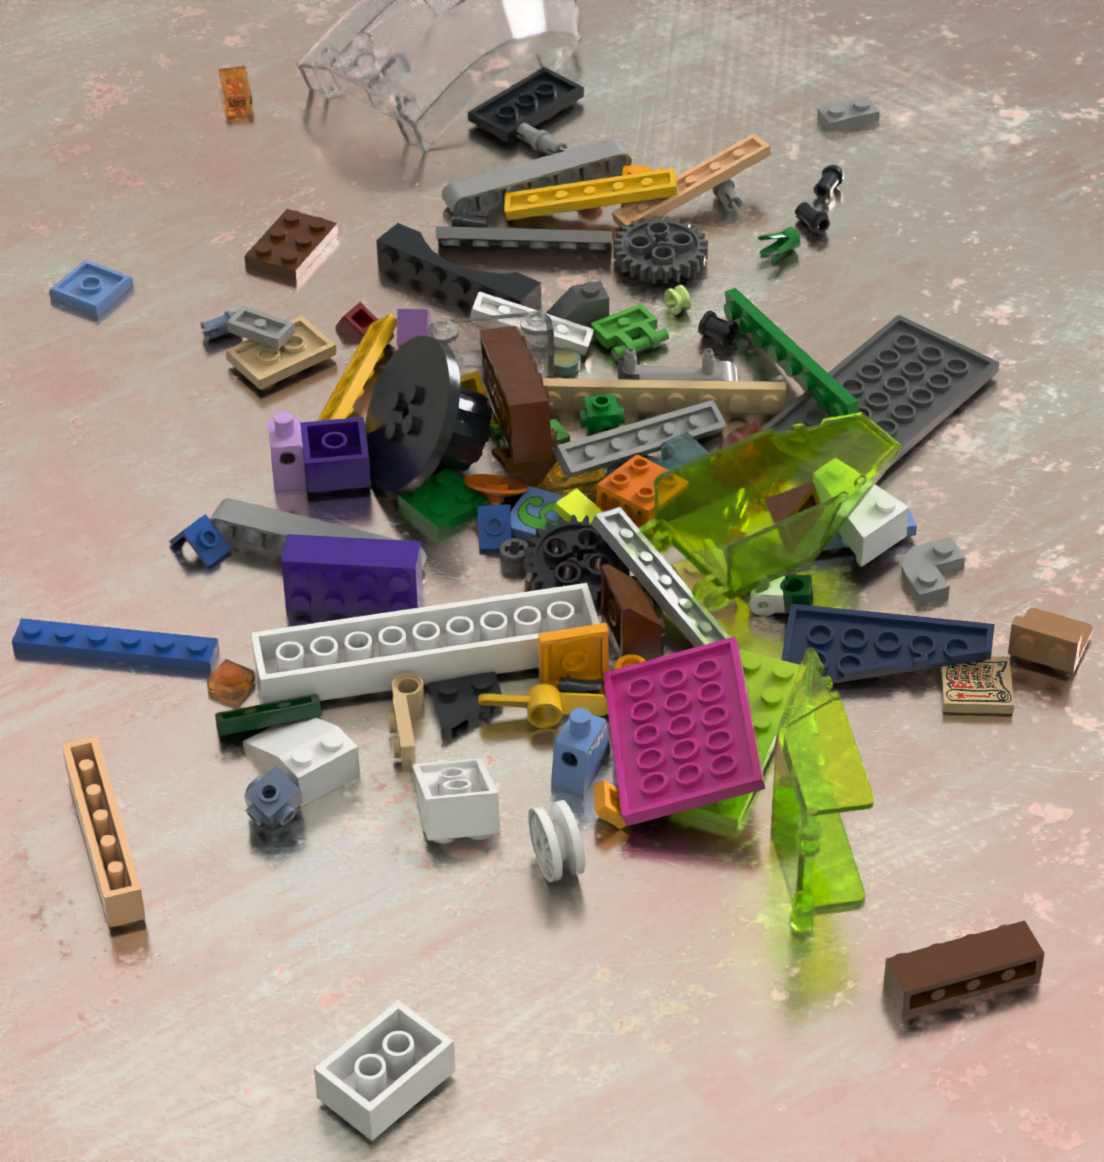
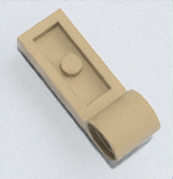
[387,673,424,772]

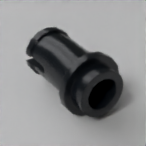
[813,165,844,199]
[795,202,830,233]
[451,210,488,228]
[558,674,601,694]

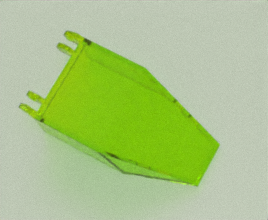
[639,412,902,611]
[771,647,875,933]

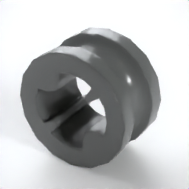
[500,538,528,570]

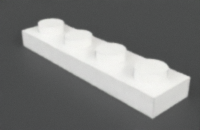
[470,292,594,356]

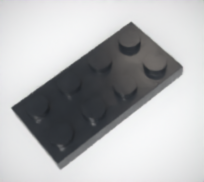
[468,67,584,142]

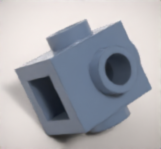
[244,766,303,831]

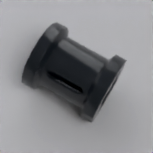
[698,310,738,347]

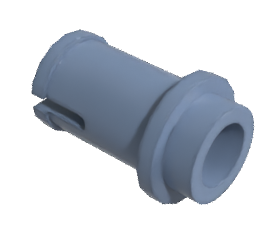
[200,310,236,341]

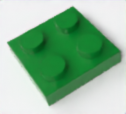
[398,467,488,537]

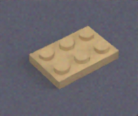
[226,315,337,390]

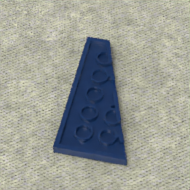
[781,604,995,689]

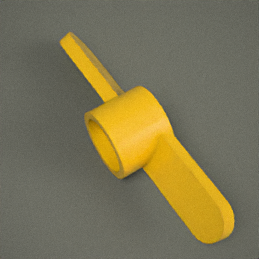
[478,684,608,728]

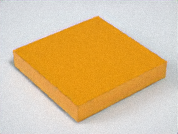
[538,623,609,689]

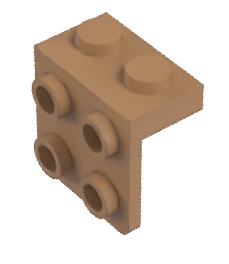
[1008,608,1093,673]

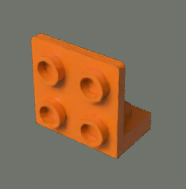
[596,455,687,540]

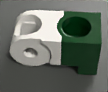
[749,575,814,616]

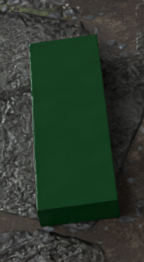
[215,694,322,736]

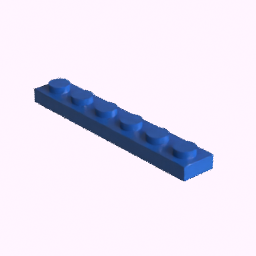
[12,618,219,671]

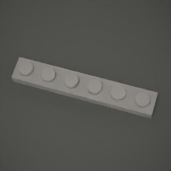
[436,226,613,252]
[553,400,727,479]
[591,507,731,647]

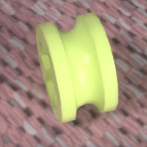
[664,285,691,315]

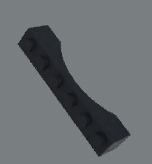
[376,223,542,310]

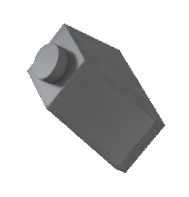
[546,281,609,328]

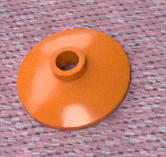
[464,474,528,503]

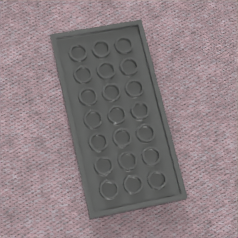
[752,315,1000,482]

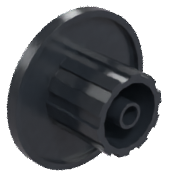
[365,335,492,495]

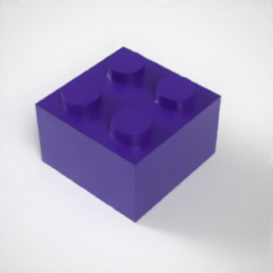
[300,417,371,493]

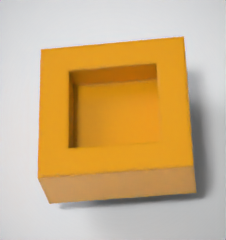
[594,779,626,830]

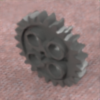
[613,216,708,284]

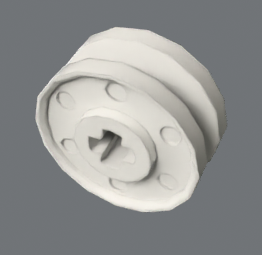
[528,800,585,882]

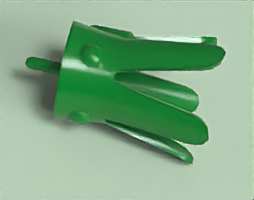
[758,227,800,264]

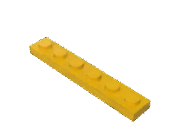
[505,168,678,221]
[317,313,397,421]

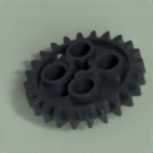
[523,515,630,609]

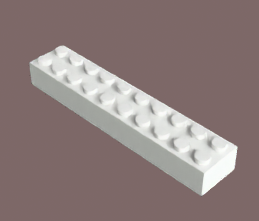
[251,583,600,704]

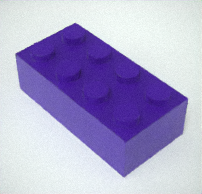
[281,534,423,615]

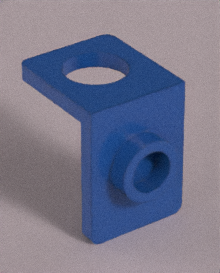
[477,505,512,550]
[169,514,231,566]

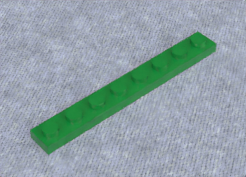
[723,288,860,431]

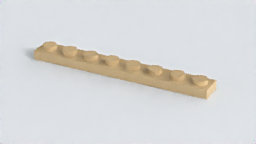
[543,378,786,414]

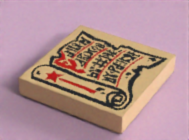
[940,656,1014,714]

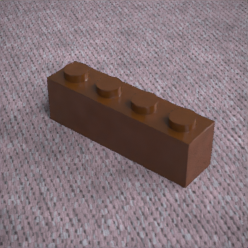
[883,920,1045,1017]

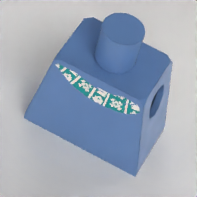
[551,708,610,798]

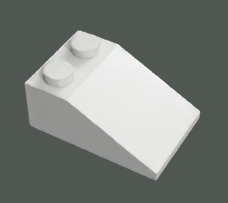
[243,717,360,807]
[412,758,500,843]

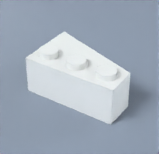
[814,459,909,567]

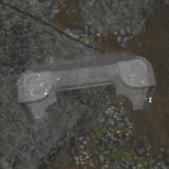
[428,311,554,378]

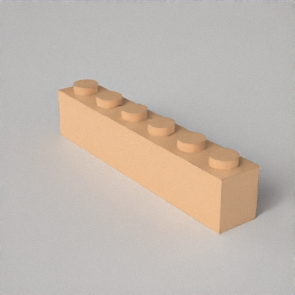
[62,736,146,928]

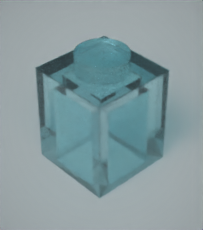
[661,432,709,478]

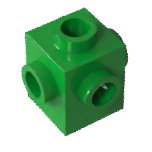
[579,394,625,437]

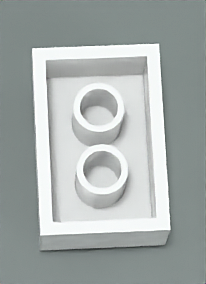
[314,1000,455,1141]

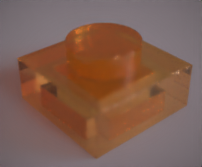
[206,659,255,701]

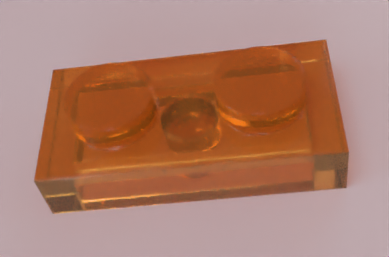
[218,66,253,108]

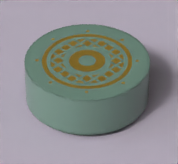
[550,348,581,376]

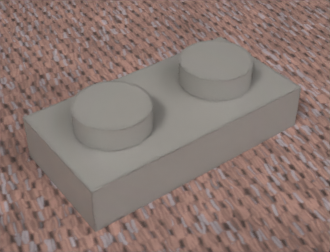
[817,97,880,132]
[226,306,295,349]

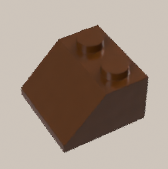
[601,564,666,657]

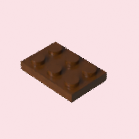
[244,209,338,280]

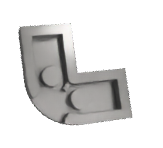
[901,537,965,604]

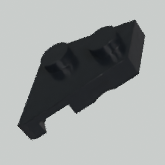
[428,671,502,739]

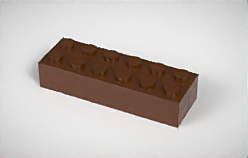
[479,326,557,464]

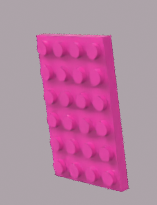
[603,636,766,826]

